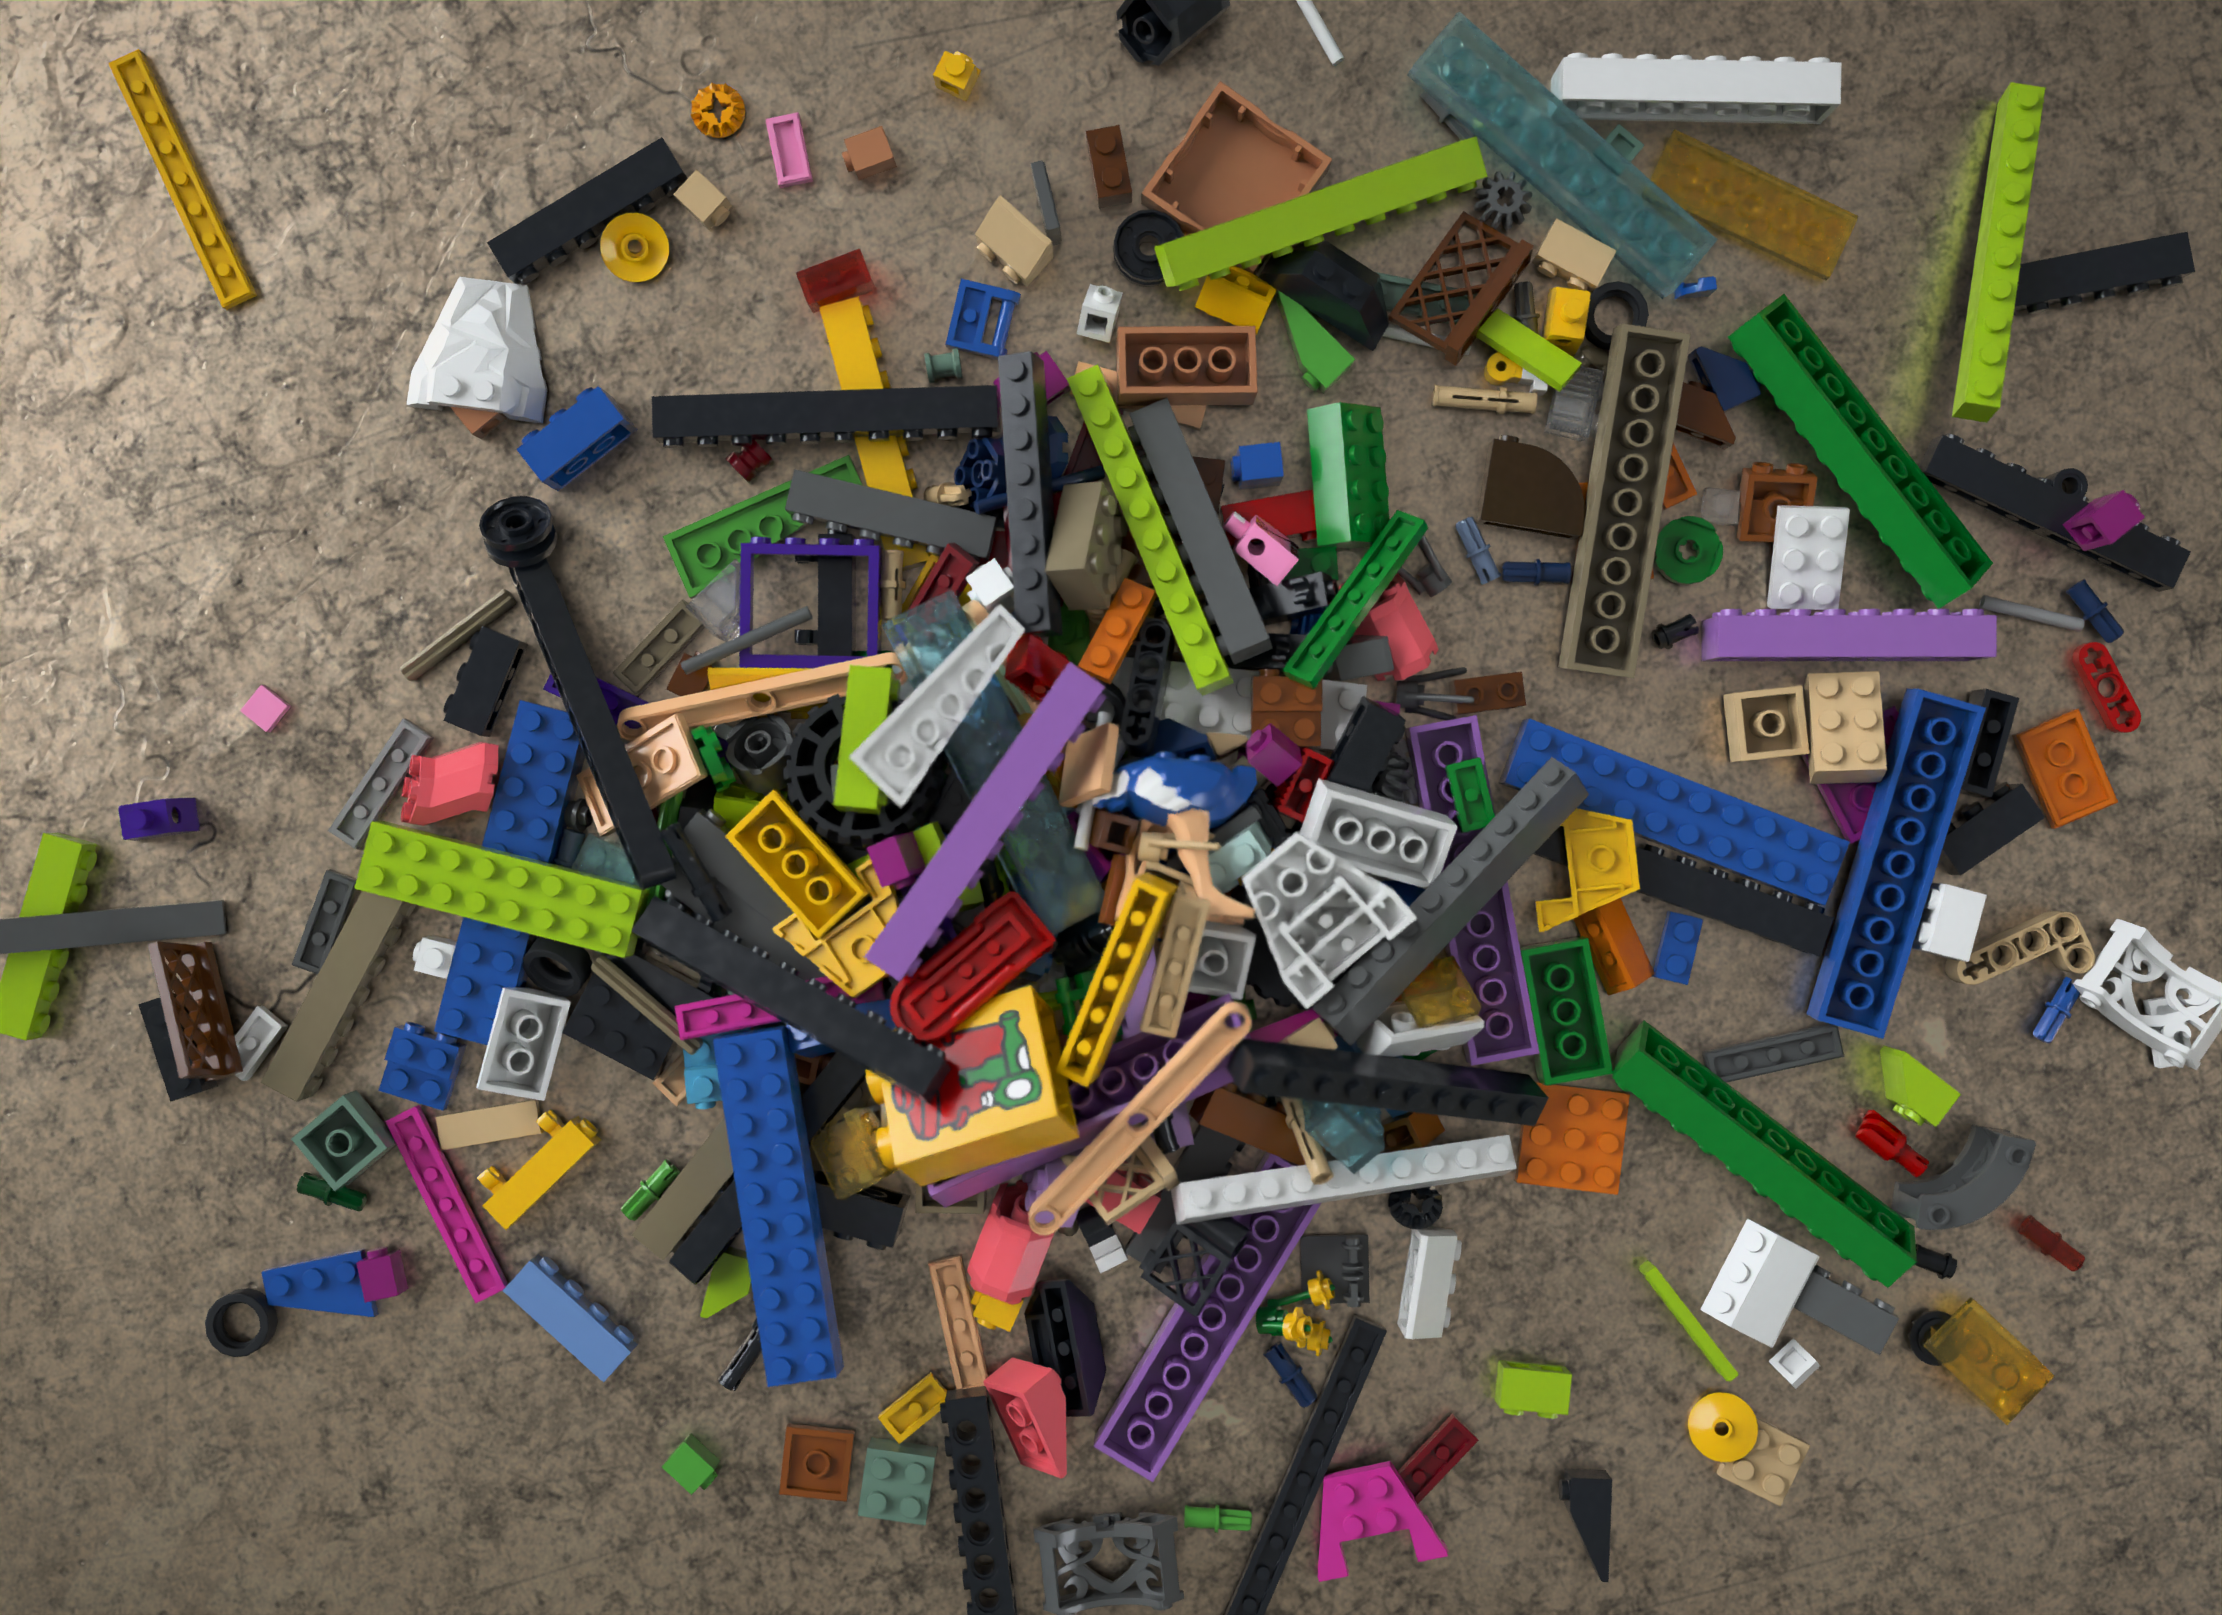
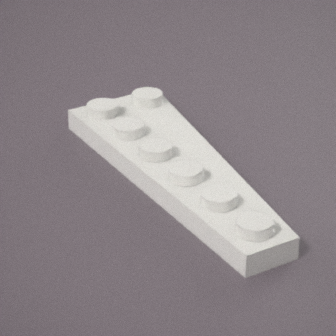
[849,604,1025,807]

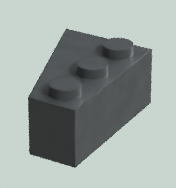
[1794,1265,1899,1355]

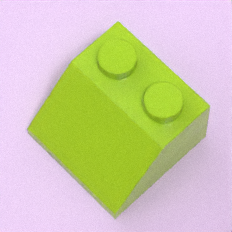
[1880,1046,1961,1127]

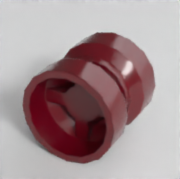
[725,440,773,483]

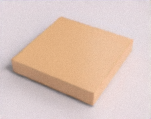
[1059,722,1119,808]

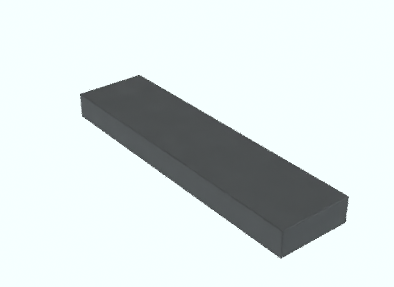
[1702,1024,1844,1083]

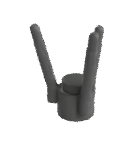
[1370,535,1452,597]
[1396,667,1475,720]

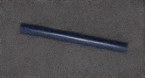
[973,465,1105,515]

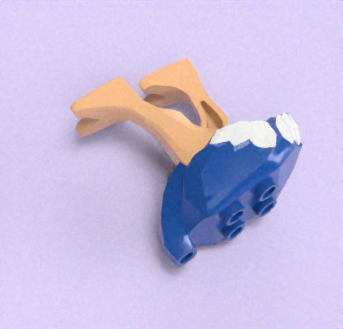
[1092,752,1257,926]

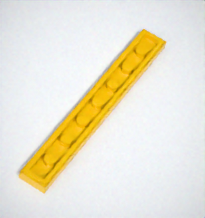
[108,49,257,310]

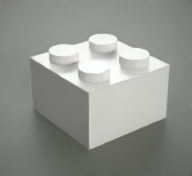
[1912,883,1987,962]

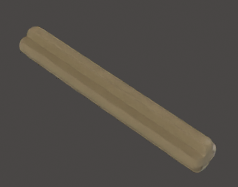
[400,589,516,681]
[591,955,703,1055]

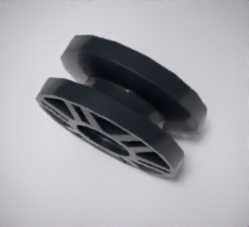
[1113,209,1184,287]
[479,496,557,568]

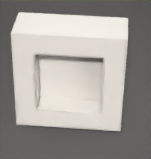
[1769,1338,1820,1389]

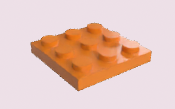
[1515,1081,1630,1195]

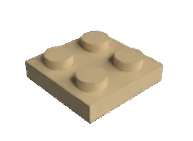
[1716,1417,1810,1507]

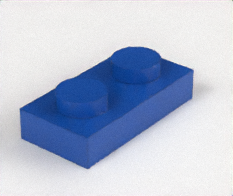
[1652,911,1703,985]

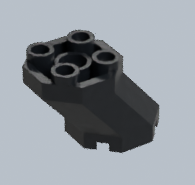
[1116,0,1230,66]

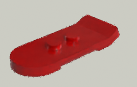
[890,891,1055,1042]

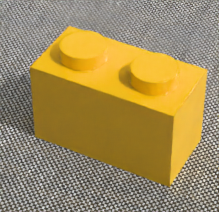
[1195,265,1277,335]

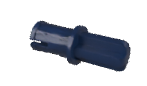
[1501,559,1571,586]
[2066,579,2124,643]
[1263,1341,1317,1408]

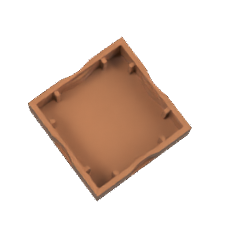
[1141,81,1332,275]

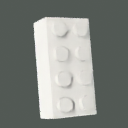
[1300,779,1458,889]

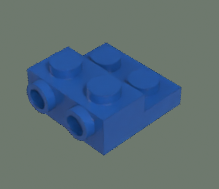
[378,1022,467,1111]

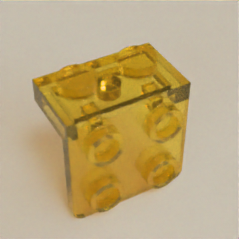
[1392,956,1481,1028]
[811,1108,899,1200]

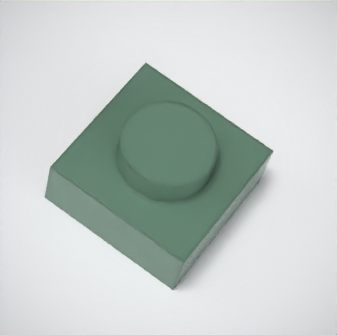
[1594,124,1644,174]

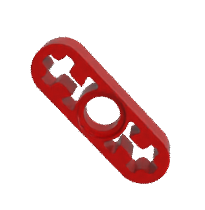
[2072,642,2141,733]

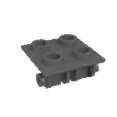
[1300,1235,1370,1307]

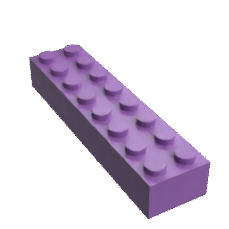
[1701,609,1997,661]

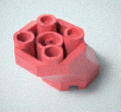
[1338,573,1439,681]
[400,742,498,826]
[967,1180,1056,1305]

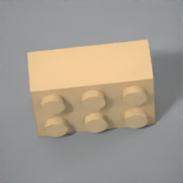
[1804,671,1887,784]

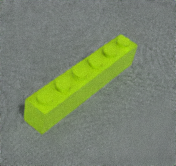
[0,832,97,1041]

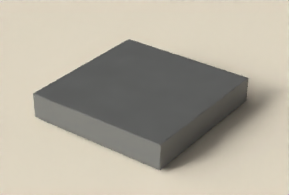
[1031,160,1062,246]

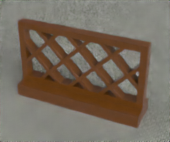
[1388,211,1534,366]
[148,941,243,1082]

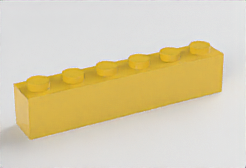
[1055,872,1178,1087]

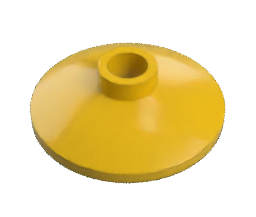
[600,213,669,282]
[1688,1392,1758,1462]

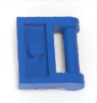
[945,279,1021,360]

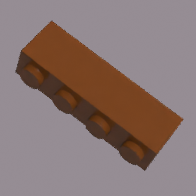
[1188,1082,1333,1166]

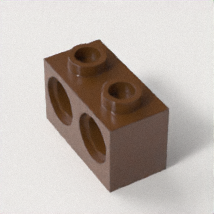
[1448,671,1526,716]

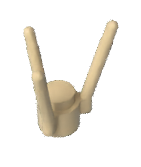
[1138,832,1221,886]

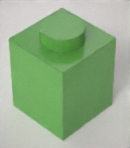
[662,1434,720,1495]

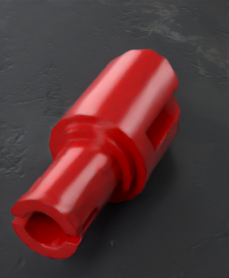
[1855,1110,1930,1178]

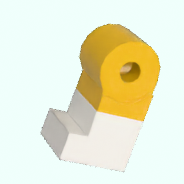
[1484,352,1548,396]

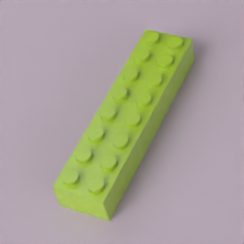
[354,821,650,958]

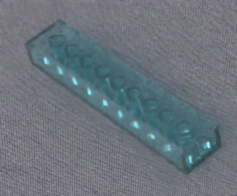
[1407,11,1718,299]
[882,589,1105,935]

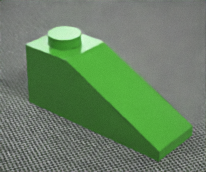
[1276,291,1355,394]

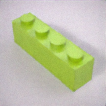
[834,665,900,814]

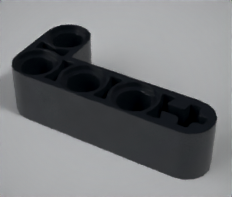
[1120,617,1174,757]

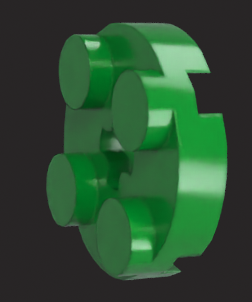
[1653,516,1723,585]
[690,725,736,793]

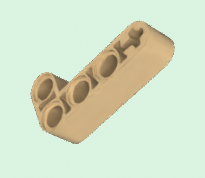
[1945,910,2095,985]

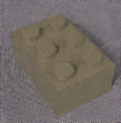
[1045,482,1128,611]

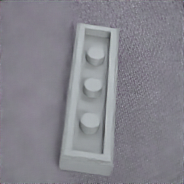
[328,718,434,850]

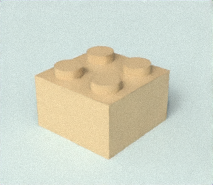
[1723,685,1810,762]

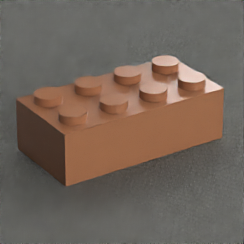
[1116,326,1257,406]

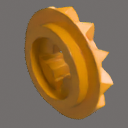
[691,82,745,138]

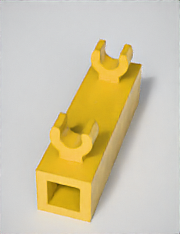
[477,1109,601,1230]

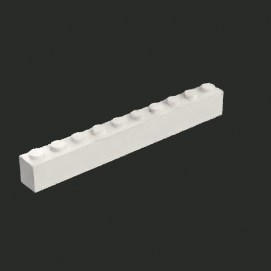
[1171,1135,1517,1225]

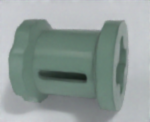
[924,348,963,384]

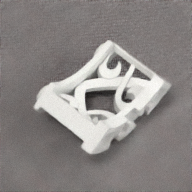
[2073,919,2222,1070]

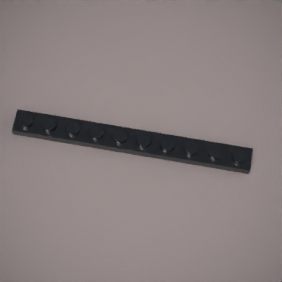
[1225,1315,1387,1615]

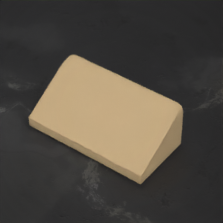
[1205,732,1248,762]

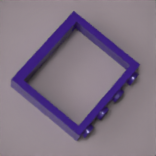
[739,537,883,668]

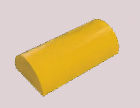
[725,789,870,940]

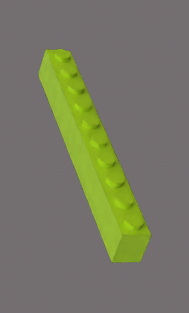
[1952,82,2045,423]
[1154,136,1488,291]
[1067,364,1234,696]

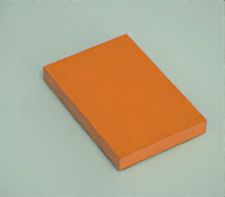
[2012,709,2118,829]

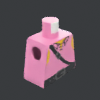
[1222,511,1299,586]

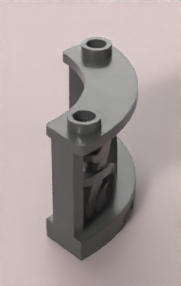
[1891,1125,2036,1230]
[1033,1512,1184,1615]

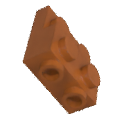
[1737,462,1818,542]
[1251,669,1323,747]

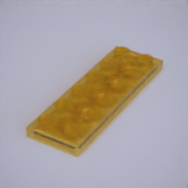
[1642,129,1859,281]

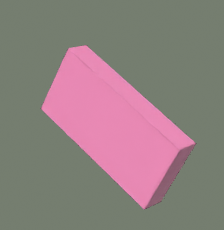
[765,112,813,188]

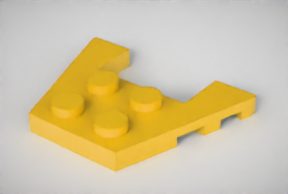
[1535,808,1640,932]
[772,858,899,998]

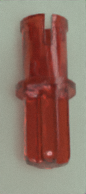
[2017,1215,2085,1272]

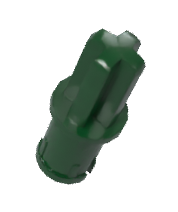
[297,1172,367,1211]

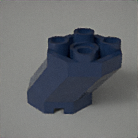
[954,415,1068,509]

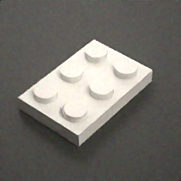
[1767,505,1850,610]

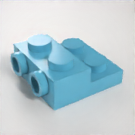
[683,1027,751,1109]

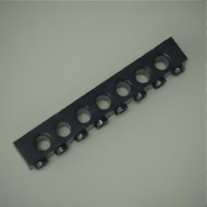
[940,1386,1018,1615]

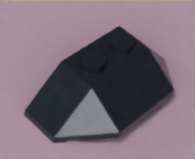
[1258,239,1389,351]
[1024,1279,1106,1417]

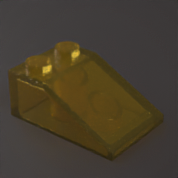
[1923,1297,2054,1425]

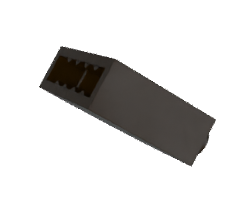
[1476,435,1585,540]

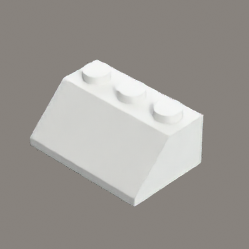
[476,987,571,1101]
[1356,993,1485,1057]
[1700,1219,1820,1348]
[1397,1226,1462,1339]

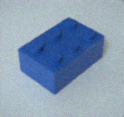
[516,386,638,491]

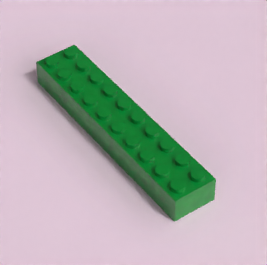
[1728,294,1993,609]
[1612,1020,1917,1288]

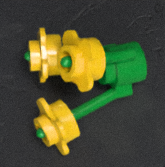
[1256,1270,1335,1356]

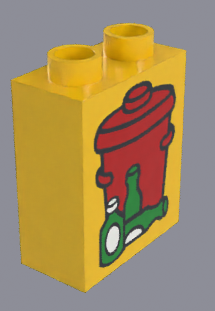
[866,985,1080,1187]

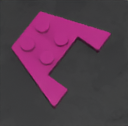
[1318,1461,1448,1582]

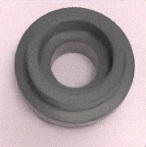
[565,798,593,832]

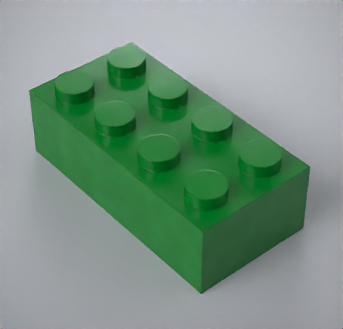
[1307,402,1390,549]
[1520,936,1613,1086]

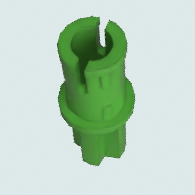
[621,1159,680,1221]
[1184,1505,1252,1533]

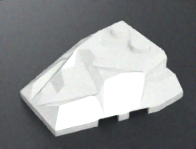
[407,277,547,424]
[1242,832,1417,1009]

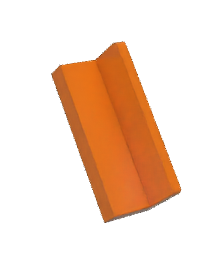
[1573,898,1654,996]

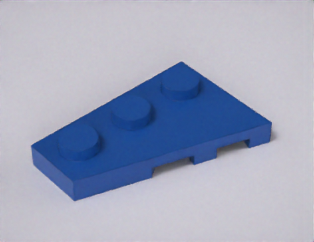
[261,1249,378,1317]

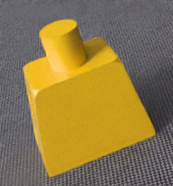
[1542,287,1591,357]

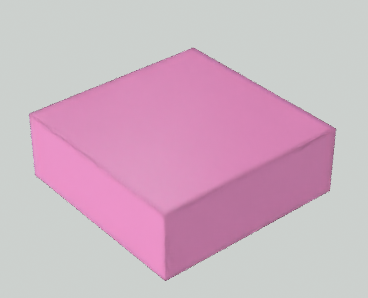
[240,685,291,732]

